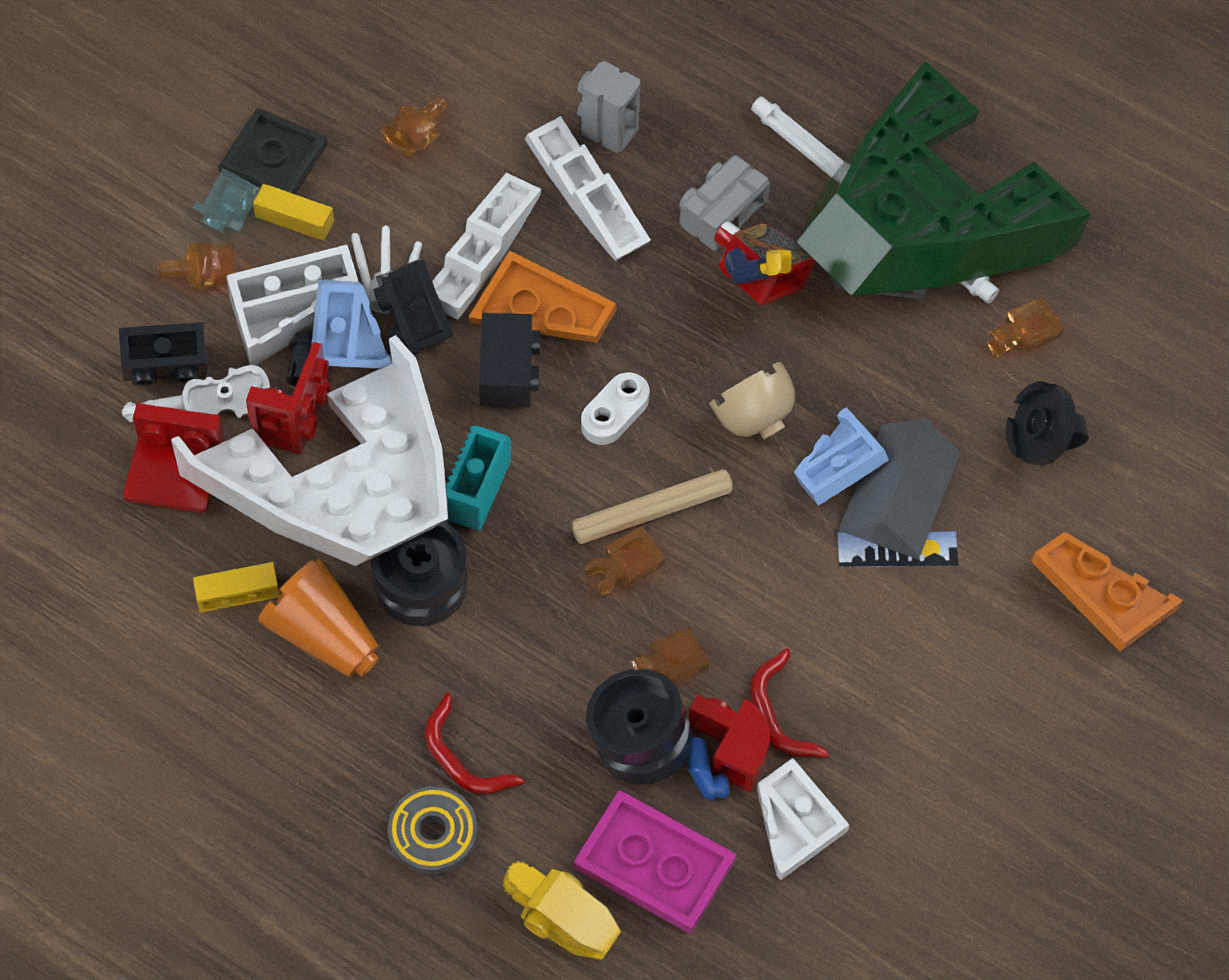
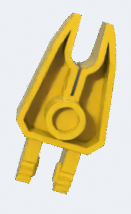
[502,861,621,960]

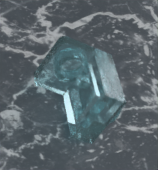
[193,168,261,232]

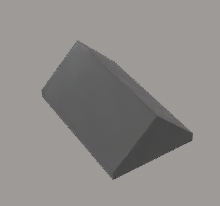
[839,418,961,560]

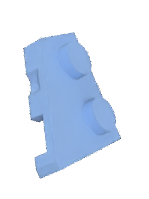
[311,280,392,369]
[794,407,889,506]

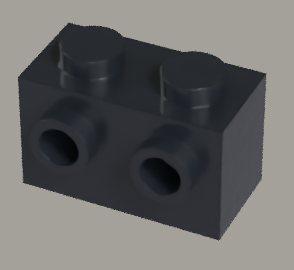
[479,313,540,407]
[119,322,207,386]

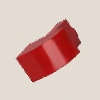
[688,694,770,793]

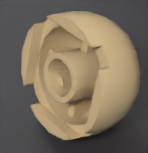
[709,362,795,440]

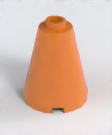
[258,558,380,678]

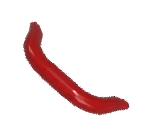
[750,648,829,758]
[424,692,525,794]

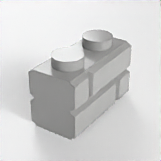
[577,61,641,153]
[679,155,770,251]

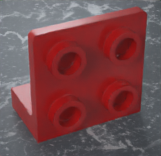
[246,342,331,455]
[123,403,225,513]

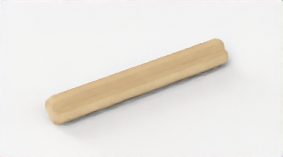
[572,469,733,544]

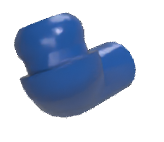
[687,737,729,801]

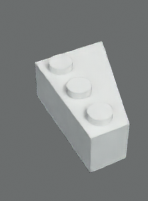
[226,245,359,366]

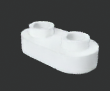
[581,372,650,445]

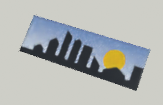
[837,531,959,567]

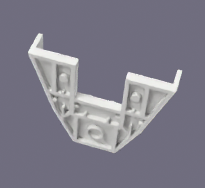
[171,335,448,566]

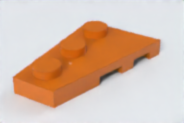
[468,250,617,343]
[1031,532,1184,652]

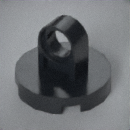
[1006,381,1089,466]

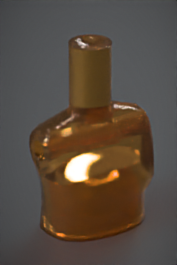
[382,97,448,156]
[159,242,235,290]

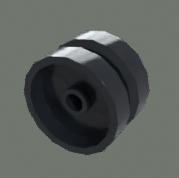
[371,521,468,626]
[586,669,693,784]

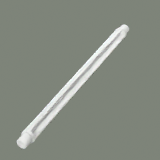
[751,97,999,304]

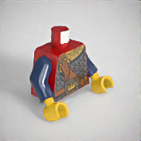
[714,221,816,306]

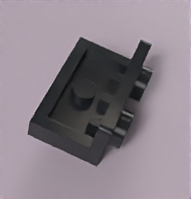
[373,258,454,355]

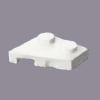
[757,758,849,880]

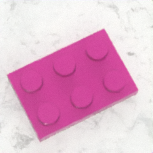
[573,790,737,934]

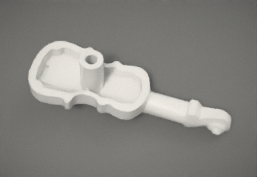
[122,365,270,422]

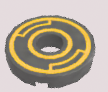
[387,786,478,876]

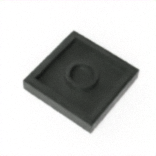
[218,108,328,195]

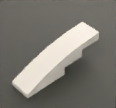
[525,116,651,261]
[432,173,541,320]

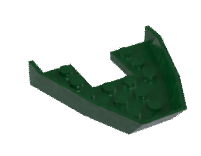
[797,60,1091,296]

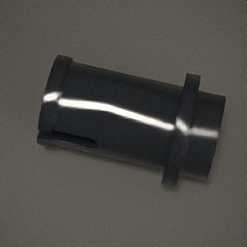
[286,332,313,387]

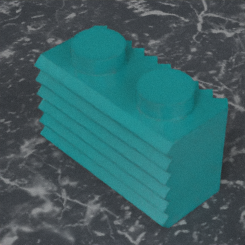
[445,425,512,530]

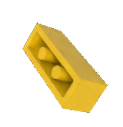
[253,184,334,241]
[193,562,280,613]

